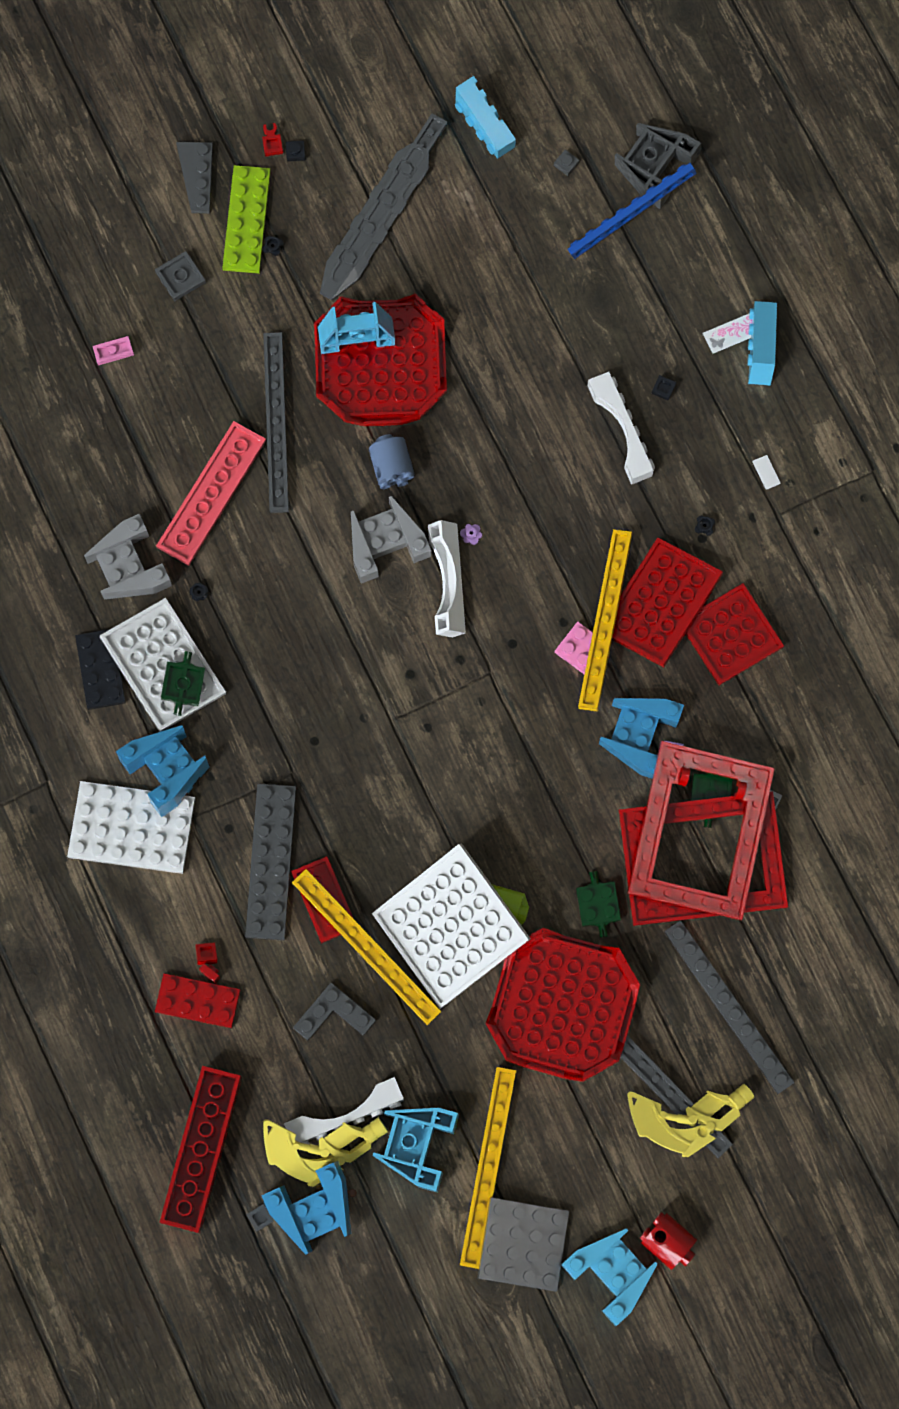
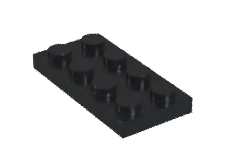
[75,629,126,710]

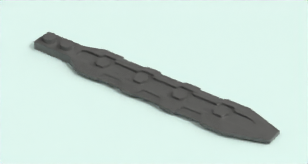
[320,113,448,301]

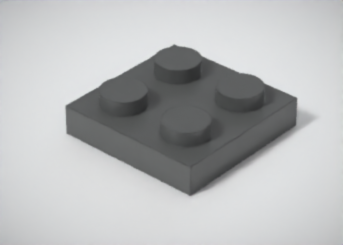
[155,251,206,302]

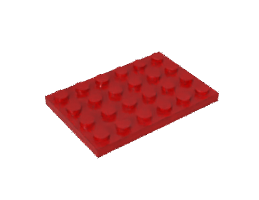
[612,538,723,668]

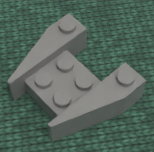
[351,496,431,584]
[84,514,172,599]

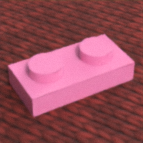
[92,336,134,366]

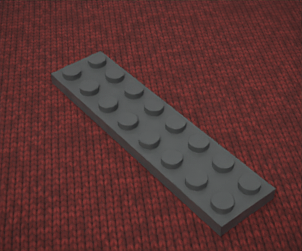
[245,784,296,941]

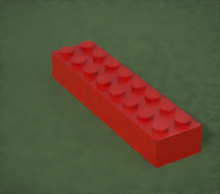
[159,1066,242,1234]

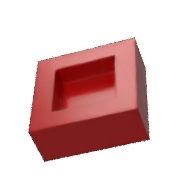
[195,942,217,965]
[199,964,220,984]

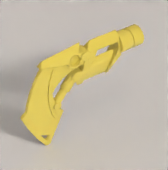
[627,1084,754,1157]
[263,1117,388,1187]

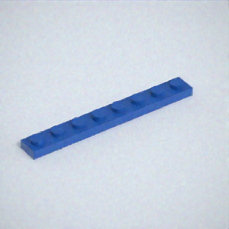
[568,163,697,259]

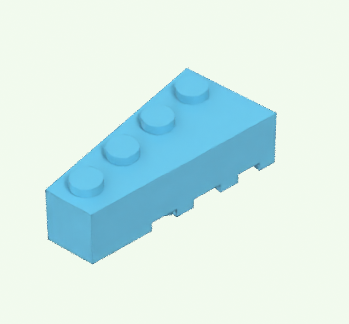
[455,76,516,159]
[747,301,777,385]

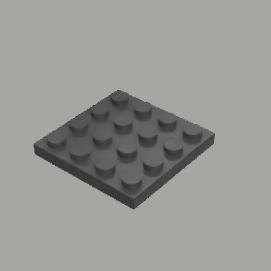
[477,1198,569,1292]

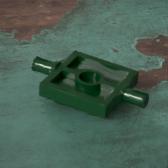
[160,651,205,716]
[691,773,733,828]
[576,871,621,938]

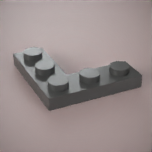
[293,983,376,1041]

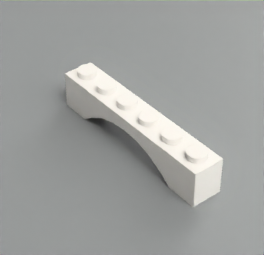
[587,372,655,485]
[428,520,466,637]
[284,1077,404,1144]

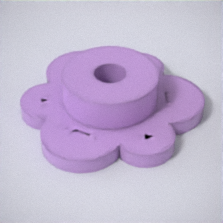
[460,524,482,545]

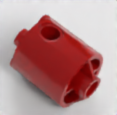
[640,1212,697,1270]

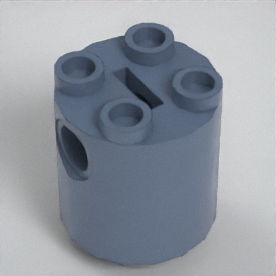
[369,434,415,489]

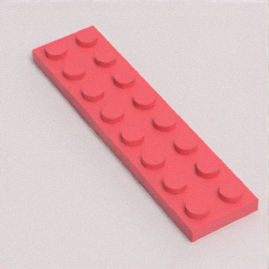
[156,421,266,566]

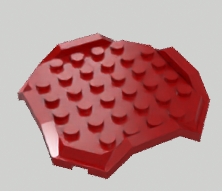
[314,294,447,426]
[485,927,640,1082]

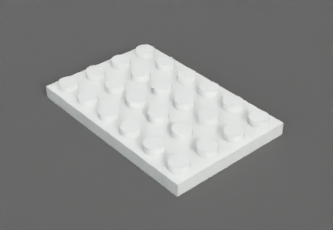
[100,598,226,732]
[67,781,195,874]

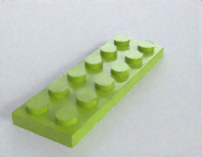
[222,165,271,274]

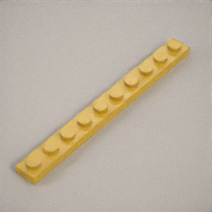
[578,529,632,712]
[292,869,441,1025]
[460,1067,516,1269]

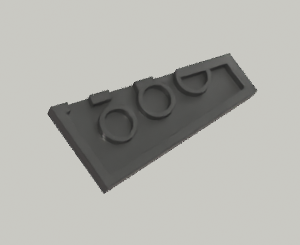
[176,142,213,214]

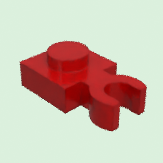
[262,123,283,157]

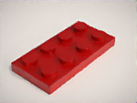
[291,857,354,944]
[155,973,241,1029]

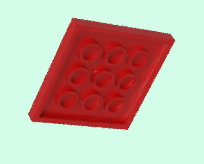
[686,583,784,686]

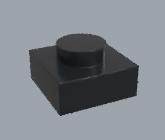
[286,141,305,162]
[651,375,676,401]

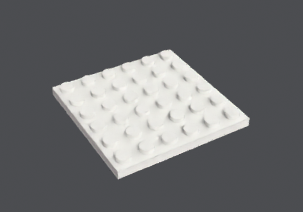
[372,843,531,1009]

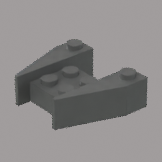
[615,123,701,209]

